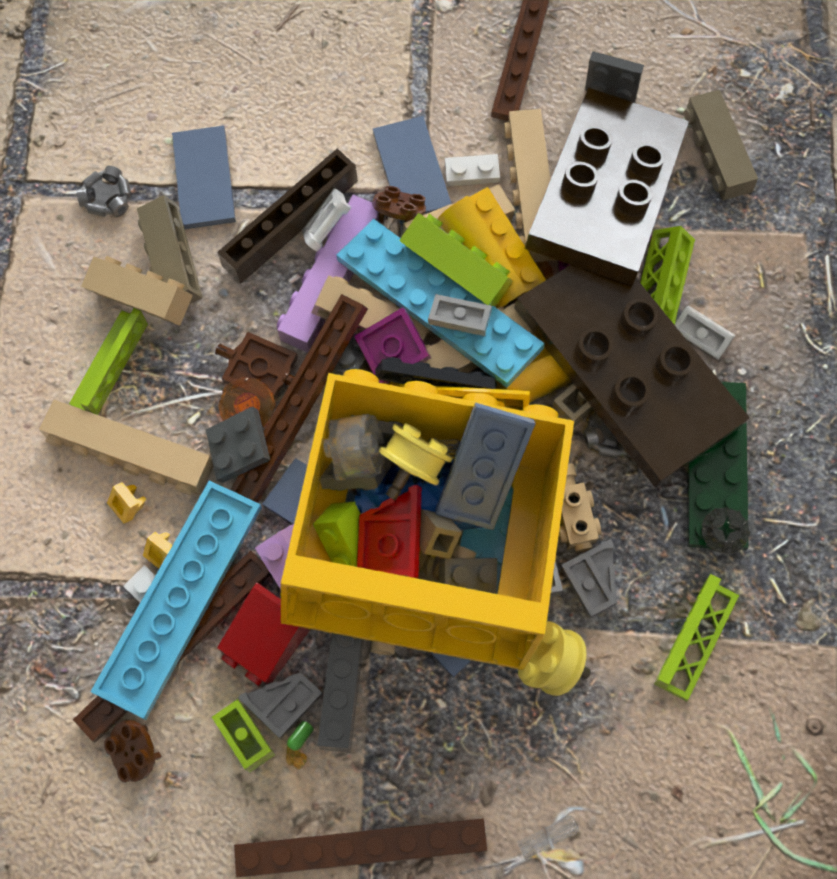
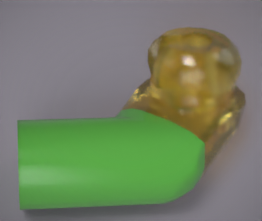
[285,721,314,770]

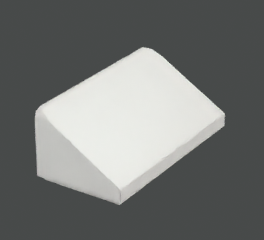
[675,306,736,360]

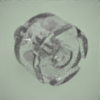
[324,414,385,481]

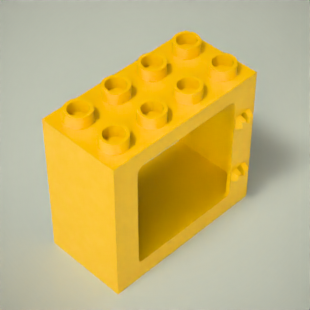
[281,369,574,670]

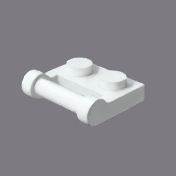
[302,188,351,252]

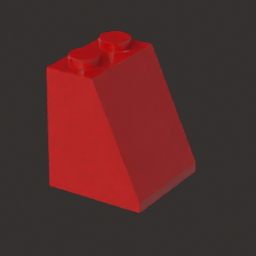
[217,582,311,687]

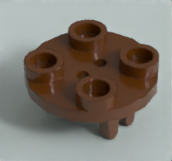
[372,186,426,224]
[104,719,162,783]

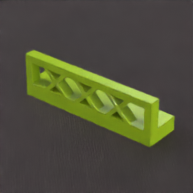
[640,226,695,325]
[69,308,148,415]
[654,574,739,702]

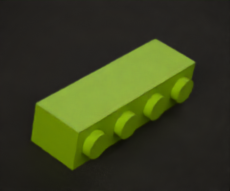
[399,213,513,307]

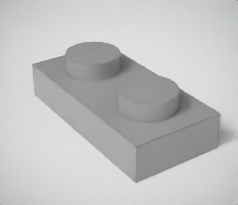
[428,294,492,336]

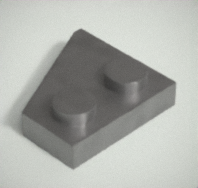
[560,539,617,619]
[238,672,323,740]

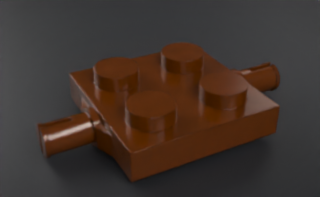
[215,332,298,403]

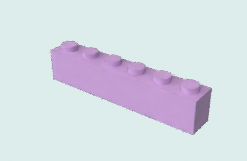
[276,195,381,353]

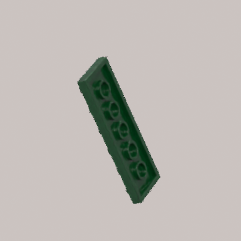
[687,382,749,551]

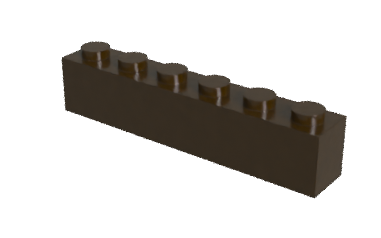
[217,149,358,284]

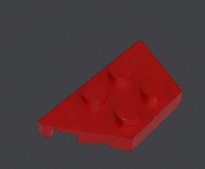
[357,485,422,579]

